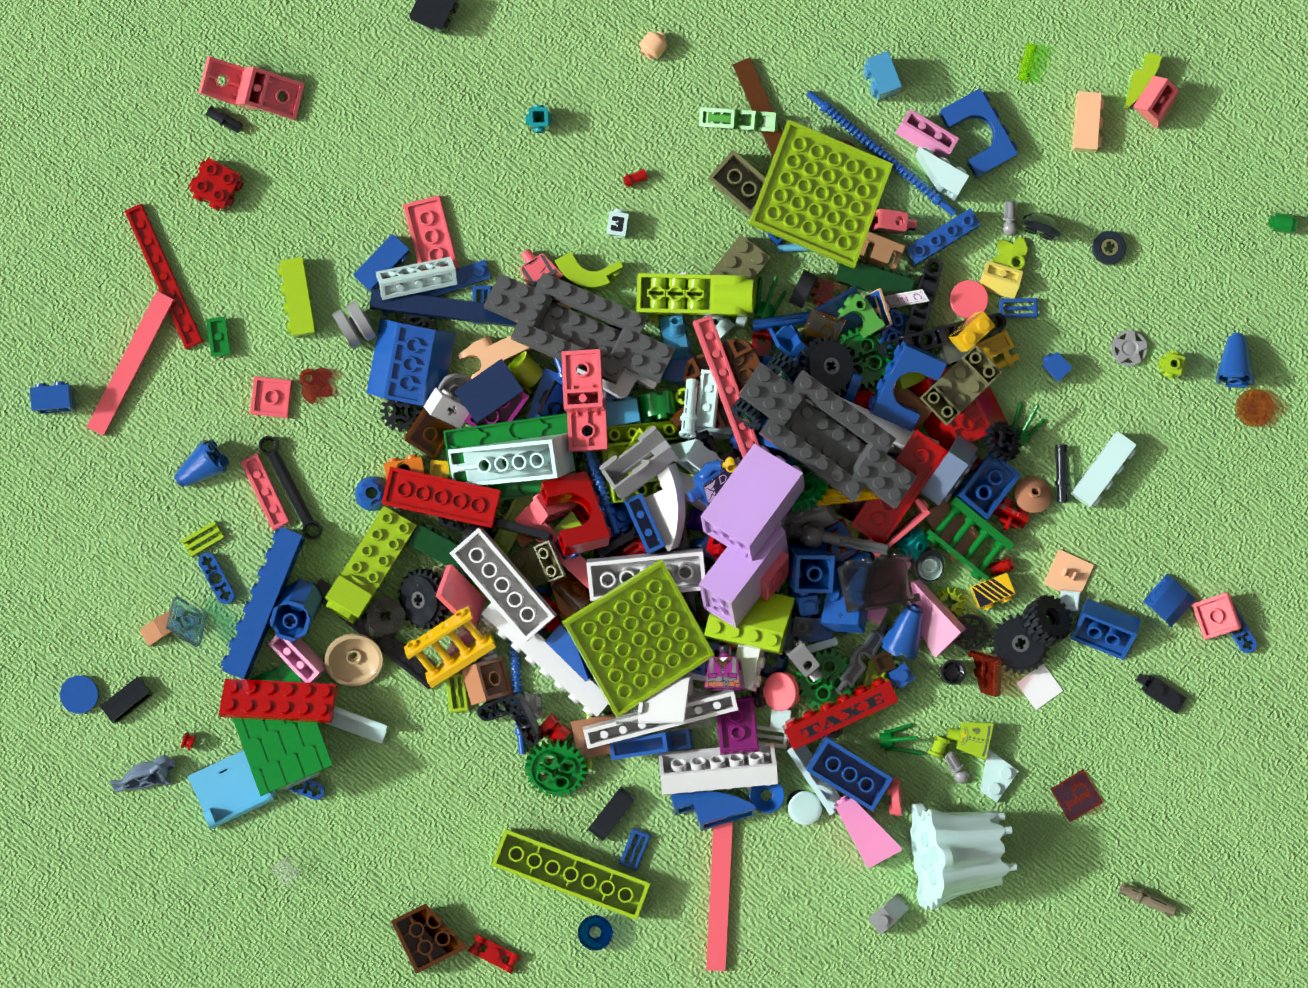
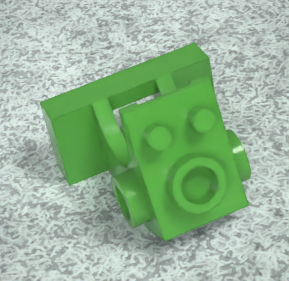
[838,293,885,338]

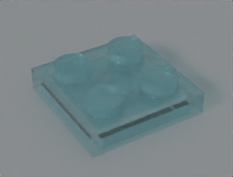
[166,596,207,647]

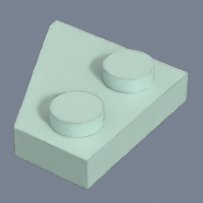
[980,749,1019,802]

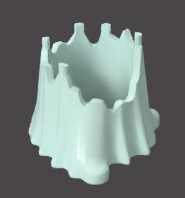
[910,803,1017,910]

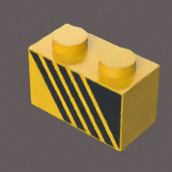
[948,311,995,352]
[969,573,1015,610]

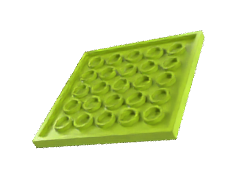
[748,120,893,268]
[562,559,715,718]

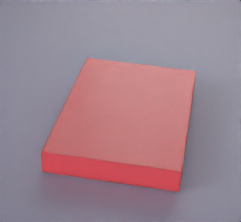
[436,564,486,627]

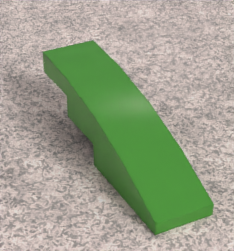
[699,107,779,132]

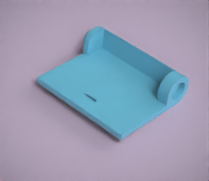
[187,750,277,829]

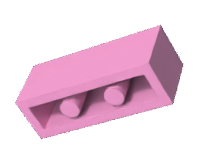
[895,109,959,159]
[268,635,326,683]

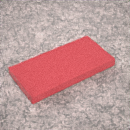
[403,195,459,271]

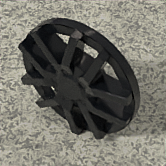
[955,614,988,650]

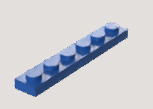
[382,259,491,316]

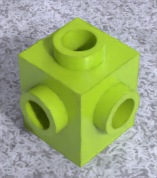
[1158,350,1187,379]

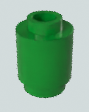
[1268,212,1298,234]

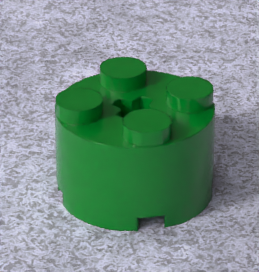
[637,391,678,423]

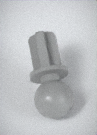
[1002,200,1018,236]
[945,751,969,784]

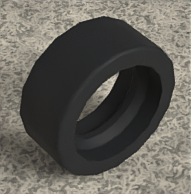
[789,270,817,308]

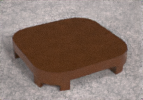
[682,339,761,429]

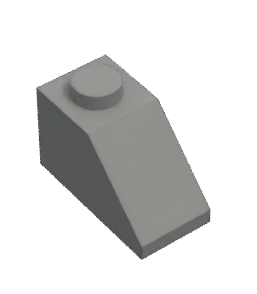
[867,893,909,934]

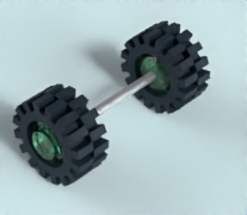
[731,352,802,430]

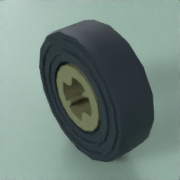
[1092,231,1127,265]

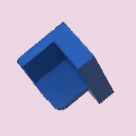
[768,324,806,358]

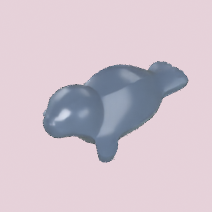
[109,755,176,792]

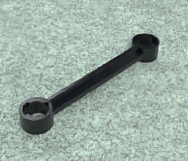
[259,436,323,540]

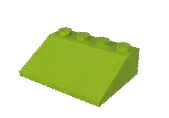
[704,594,795,655]

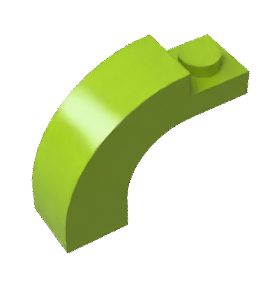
[555,252,623,289]

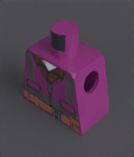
[704,646,745,690]

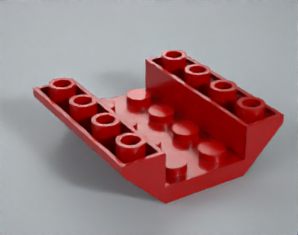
[909,366,1009,450]

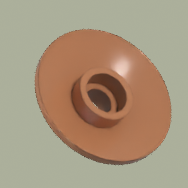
[1014,477,1052,513]

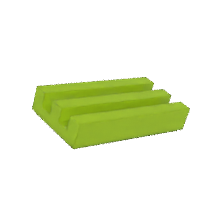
[181,521,225,557]
[446,673,469,713]

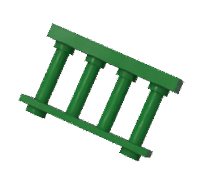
[924,497,1015,581]

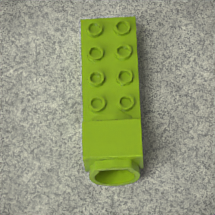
[636,273,756,317]
[325,506,417,624]

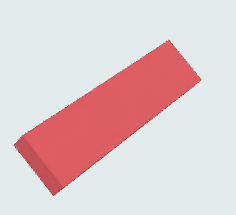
[240,453,291,531]

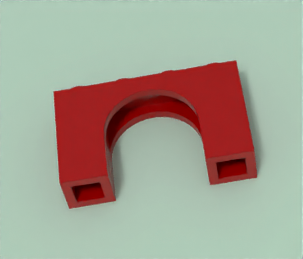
[540,471,612,556]

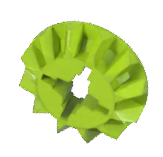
[935,587,965,616]

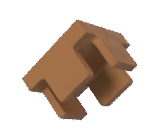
[859,232,905,270]

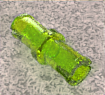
[1016,43,1038,83]

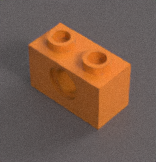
[384,454,425,480]

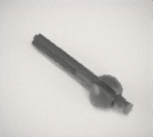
[789,522,889,555]

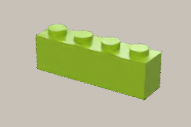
[277,257,317,338]

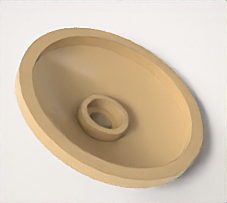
[325,634,383,687]

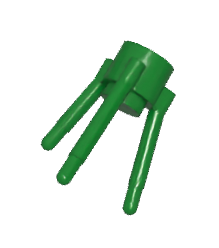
[755,275,787,318]
[1013,402,1045,446]
[879,723,924,755]

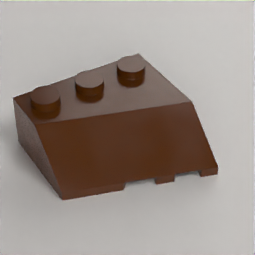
[390,904,468,974]

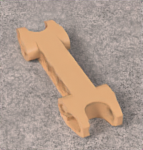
[458,302,573,380]

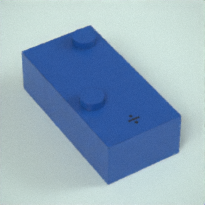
[821,552,877,633]
[805,736,893,811]

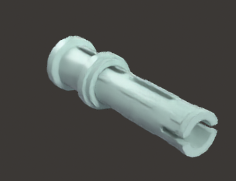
[679,379,699,438]

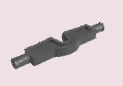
[835,622,889,695]

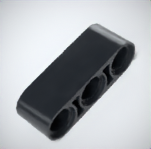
[588,785,637,841]

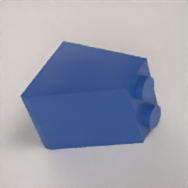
[786,543,835,593]

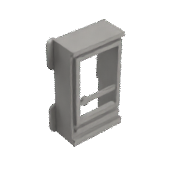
[599,426,679,502]

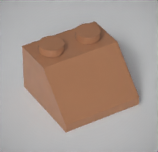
[461,656,513,705]

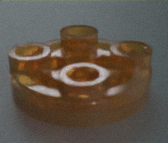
[1235,388,1275,427]

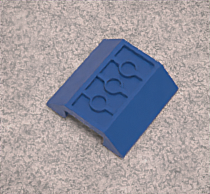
[366,318,456,406]

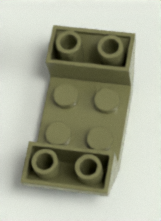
[920,345,1002,426]
[507,540,566,587]

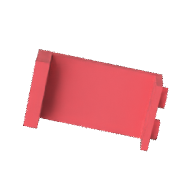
[863,498,930,558]

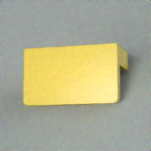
[979,260,1023,299]

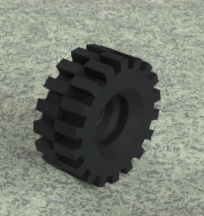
[1023,594,1073,646]

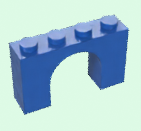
[939,88,1018,179]
[868,341,947,432]

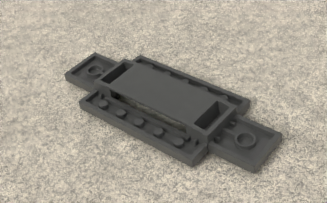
[484,272,676,385]
[738,363,917,509]

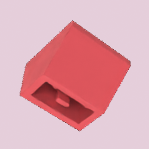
[1133,76,1179,129]

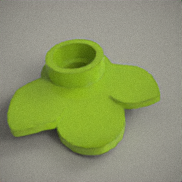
[992,237,1028,271]

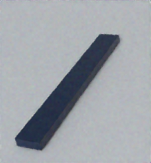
[369,289,517,327]

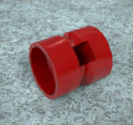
[540,713,571,744]

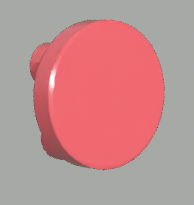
[949,280,988,319]
[763,672,800,711]
[887,777,904,816]

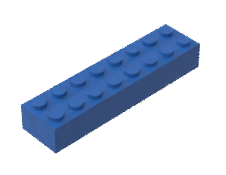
[221,527,306,680]

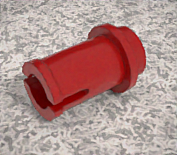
[622,168,648,188]
[989,557,1014,576]

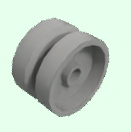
[332,301,377,350]

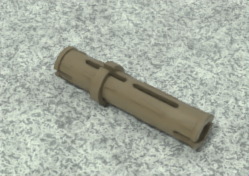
[1118,882,1177,917]

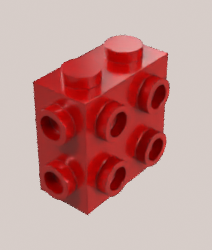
[189,158,244,212]

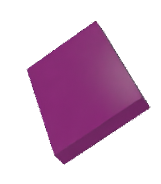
[716,696,759,755]

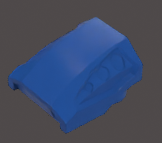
[1142,574,1196,628]

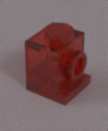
[811,277,835,307]

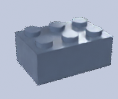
[920,436,978,505]

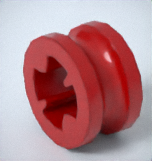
[181,732,196,751]

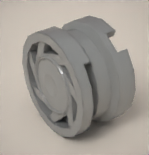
[525,691,542,719]

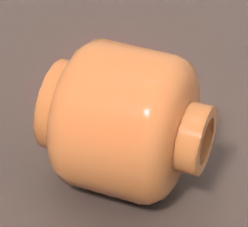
[640,31,668,60]

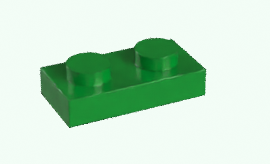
[206,316,231,358]

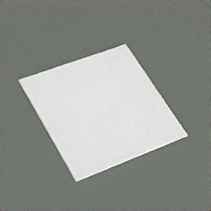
[1016,664,1063,710]

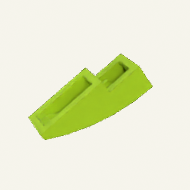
[1124,52,1162,109]

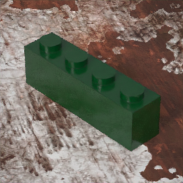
[834,262,915,296]
[407,523,471,579]

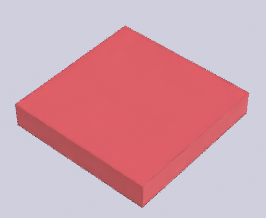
[250,376,293,419]
[760,552,789,602]
[1192,592,1242,640]

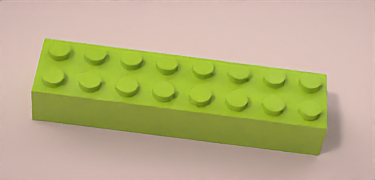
[491,828,650,920]

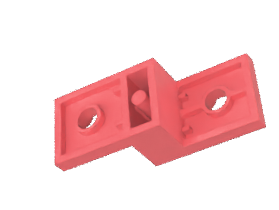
[198,56,305,120]
[562,349,608,452]

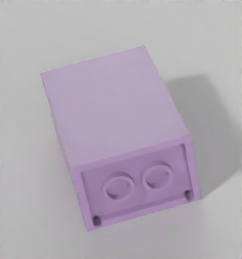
[701,444,805,561]
[699,525,789,628]

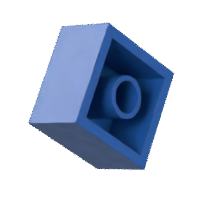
[30,381,76,414]

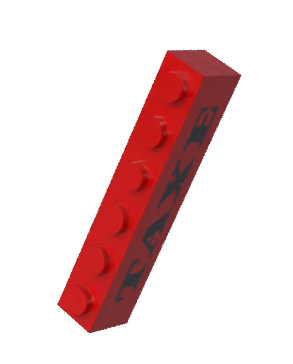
[782,677,898,750]

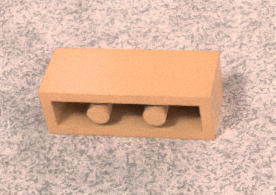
[1072,91,1104,153]

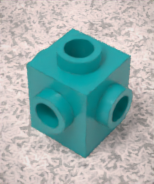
[525,105,553,133]
[896,528,930,560]

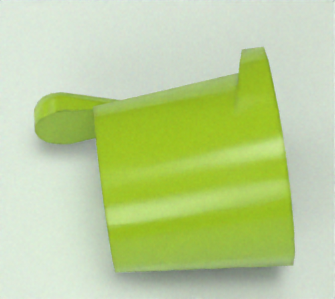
[508,351,543,396]

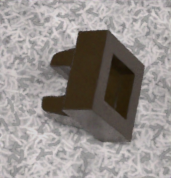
[871,651,896,675]

